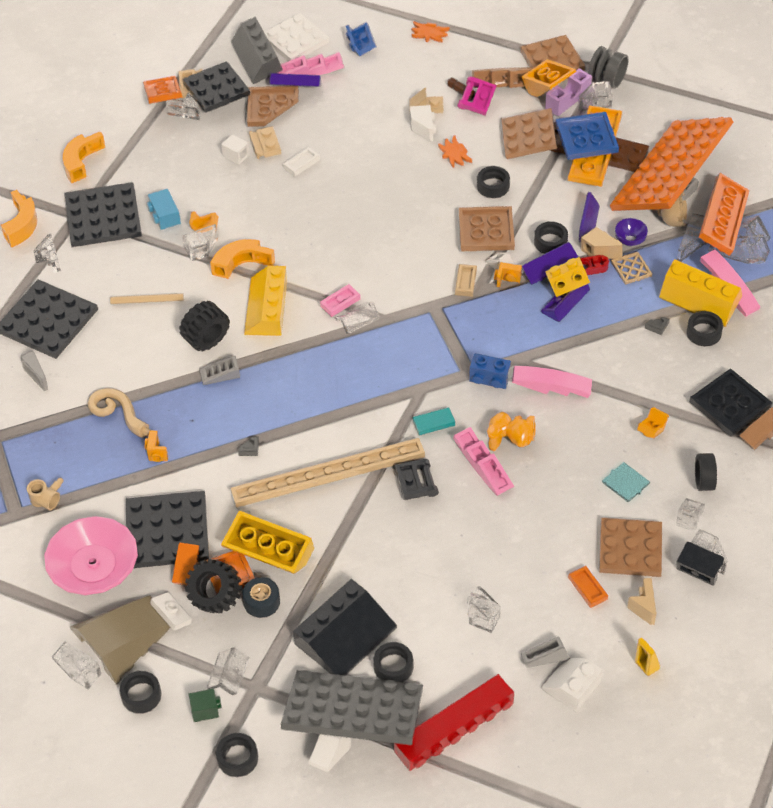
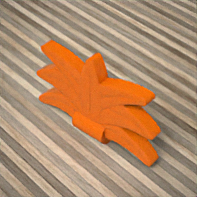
[412,21,450,42]
[438,135,472,168]

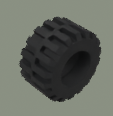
[179,300,230,352]
[185,559,242,614]

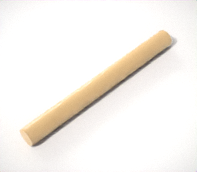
[110,293,184,304]

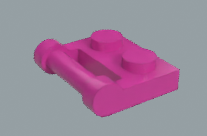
[457,76,497,116]

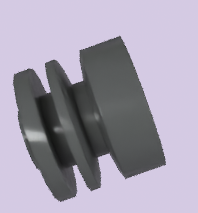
[588,46,629,89]

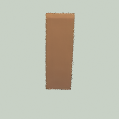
[472,67,535,88]
[739,407,773,450]

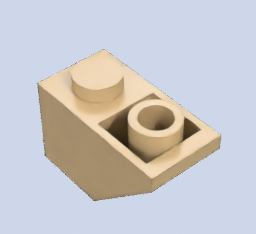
[581,227,622,259]

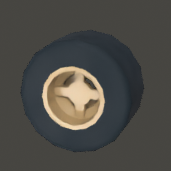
[242,577,280,618]

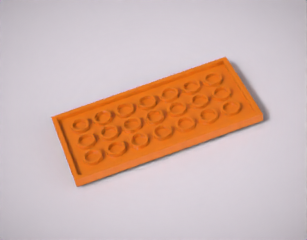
[610,117,734,211]

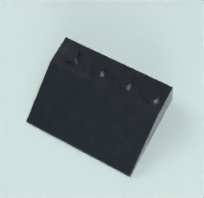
[293,578,397,676]

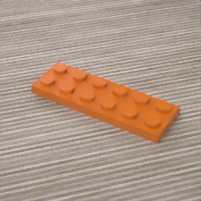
[699,173,750,256]

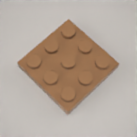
[520,35,585,71]
[502,108,557,159]
[459,206,515,251]
[599,518,662,577]

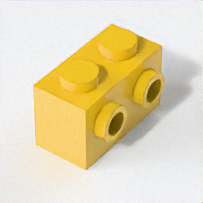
[546,257,590,297]

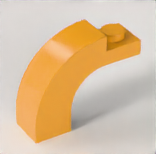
[63,132,106,184]
[1,190,37,248]
[210,239,275,279]

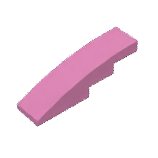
[278,52,344,75]
[700,249,760,317]
[512,366,592,398]
[453,427,514,496]

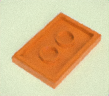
[143,76,182,104]

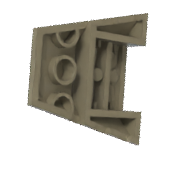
[70,595,171,685]

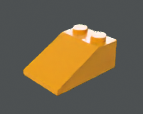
[522,59,576,97]

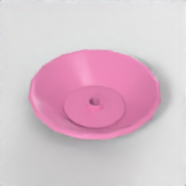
[44,516,138,595]

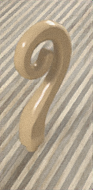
[88,388,152,438]

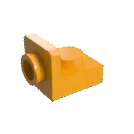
[494,262,522,287]

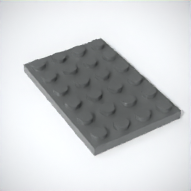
[281,670,423,745]

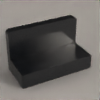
[676,541,724,586]

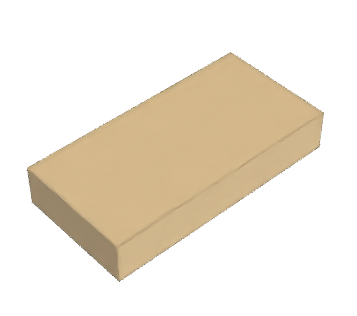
[455,264,477,297]

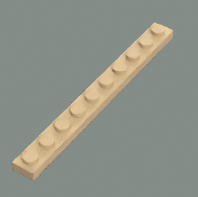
[231,438,425,508]

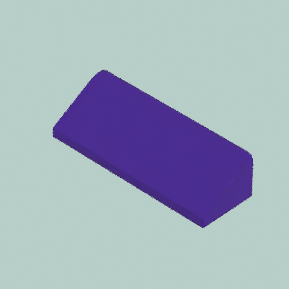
[270,73,322,87]
[578,192,600,242]
[522,242,578,285]
[541,284,590,322]

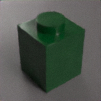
[188,688,222,722]

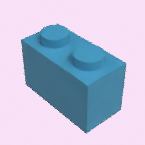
[147,188,181,230]

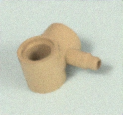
[27,478,64,510]

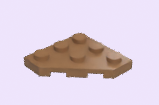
[247,86,299,127]

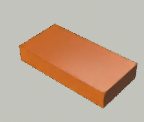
[172,542,200,586]
[568,566,608,608]

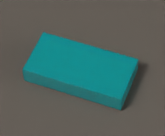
[413,407,455,436]

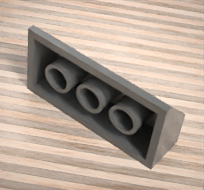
[231,16,283,85]

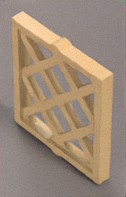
[611,252,652,285]

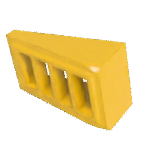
[635,637,660,676]

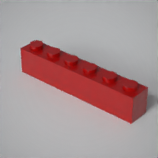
[394,674,514,771]

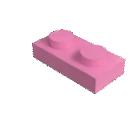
[320,284,361,317]

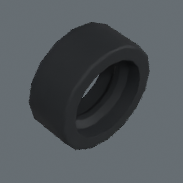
[477,166,510,198]
[534,221,568,254]
[686,311,723,347]
[695,453,717,491]
[373,642,414,682]
[119,671,162,714]
[216,733,259,777]

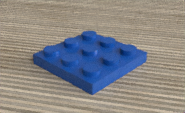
[556,112,619,160]

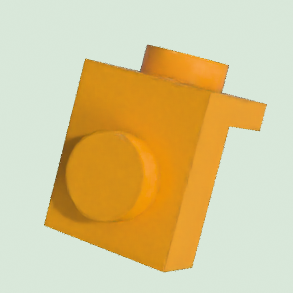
[189,211,219,235]
[637,407,669,439]
[145,431,168,462]

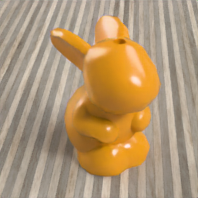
[487,412,536,451]

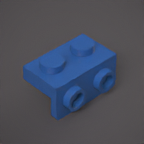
[346,22,377,56]
[469,353,511,389]

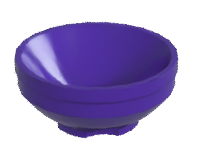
[615,218,648,246]

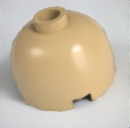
[658,192,687,227]

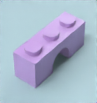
[545,68,592,116]

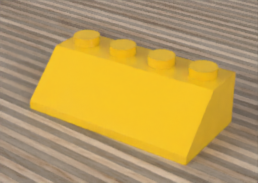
[659,259,742,327]
[244,266,287,336]
[221,511,315,574]

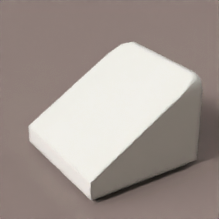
[486,252,514,269]

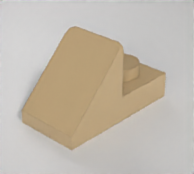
[410,88,443,113]
[627,578,656,625]

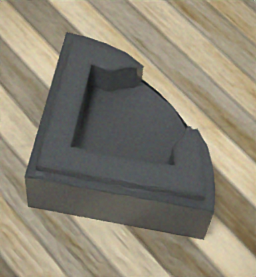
[645,317,670,335]
[238,436,259,456]

